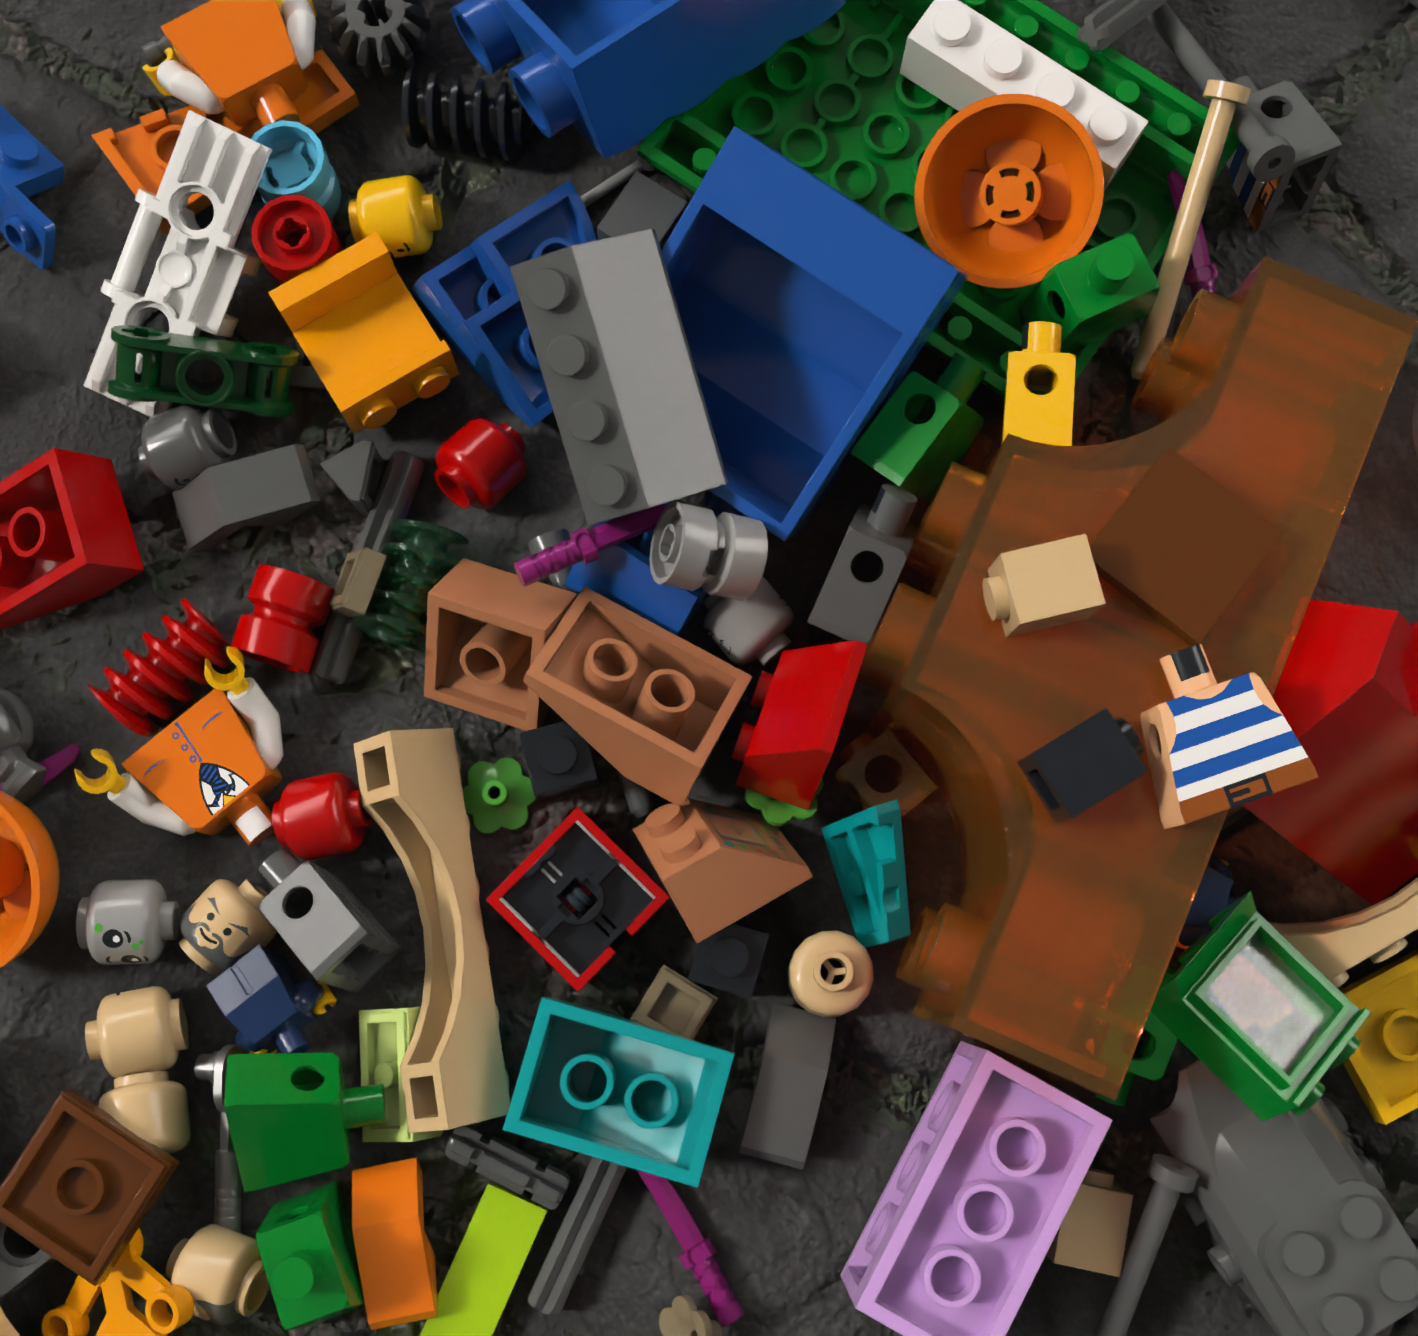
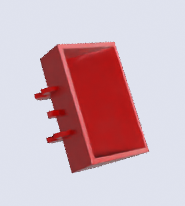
[1242,598,1418,905]

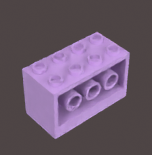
[840,1041,1113,1336]

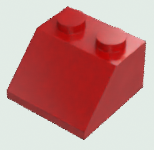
[731,640,868,810]

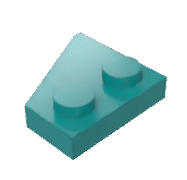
[821,799,911,948]

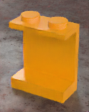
[268,232,460,434]

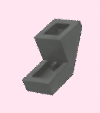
[172,444,321,550]
[739,1002,836,1170]

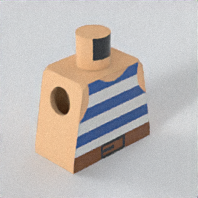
[1140,644,1319,829]

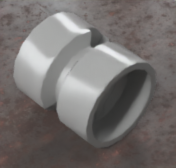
[649,501,768,601]

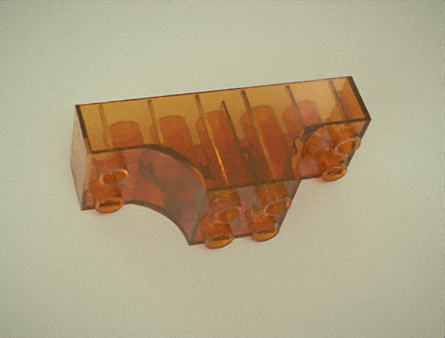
[856,256,1418,1101]

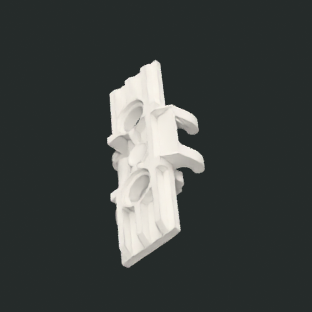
[84,110,272,417]

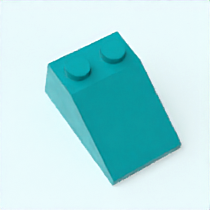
[503,997,735,1188]

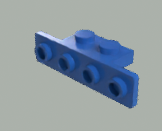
[0,105,64,270]

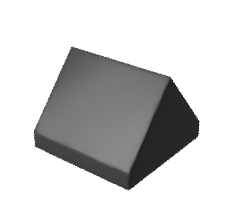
[320,440,385,517]

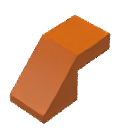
[352,1157,438,1330]

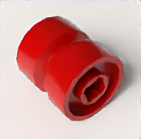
[252,195,344,287]
[230,565,334,675]

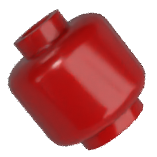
[434,418,527,510]
[272,772,374,861]

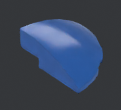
[410,180,597,428]

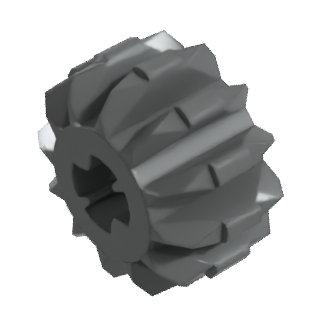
[329,0,431,80]

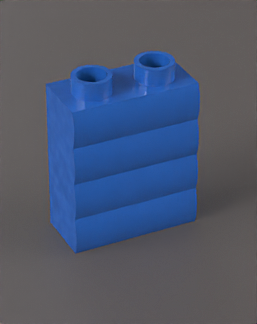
[451,0,846,158]
[661,126,969,541]

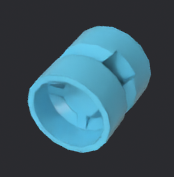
[251,120,342,220]

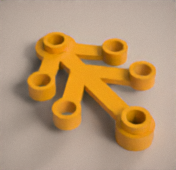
[42,1228,194,1336]

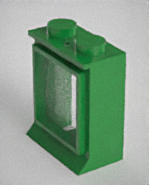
[1140,891,1371,1122]

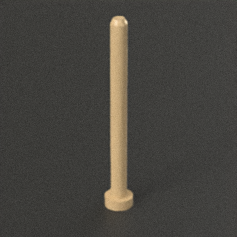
[1130,79,1251,382]

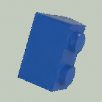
[564,500,710,638]

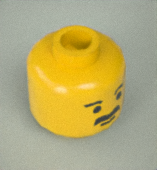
[348,175,443,259]

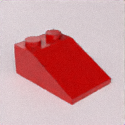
[0,448,144,630]

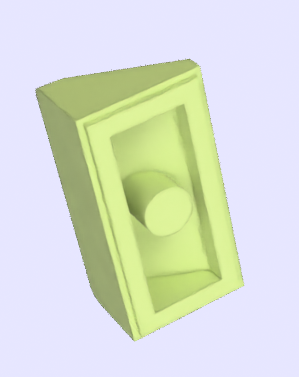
[359,1006,443,1142]

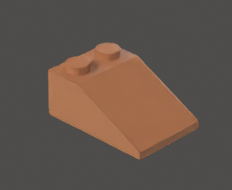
[523,586,752,808]

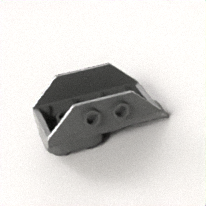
[1150,1031,1418,1336]

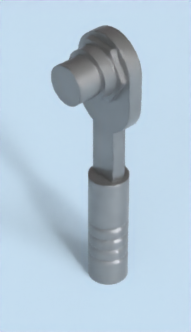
[194,1045,247,1233]

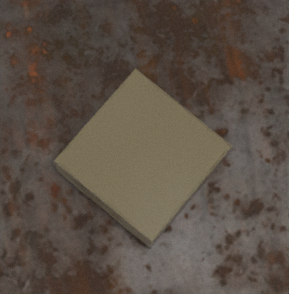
[329,547,387,618]
[630,964,718,1040]

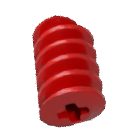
[88,597,232,737]

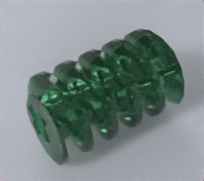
[354,519,469,658]

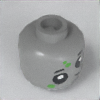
[76,879,180,965]

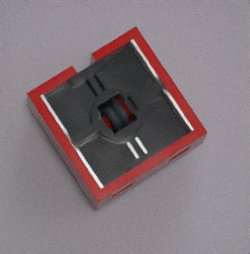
[486,806,670,992]

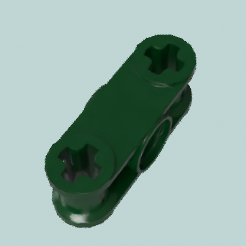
[107,325,299,417]

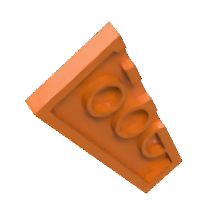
[91,49,360,236]

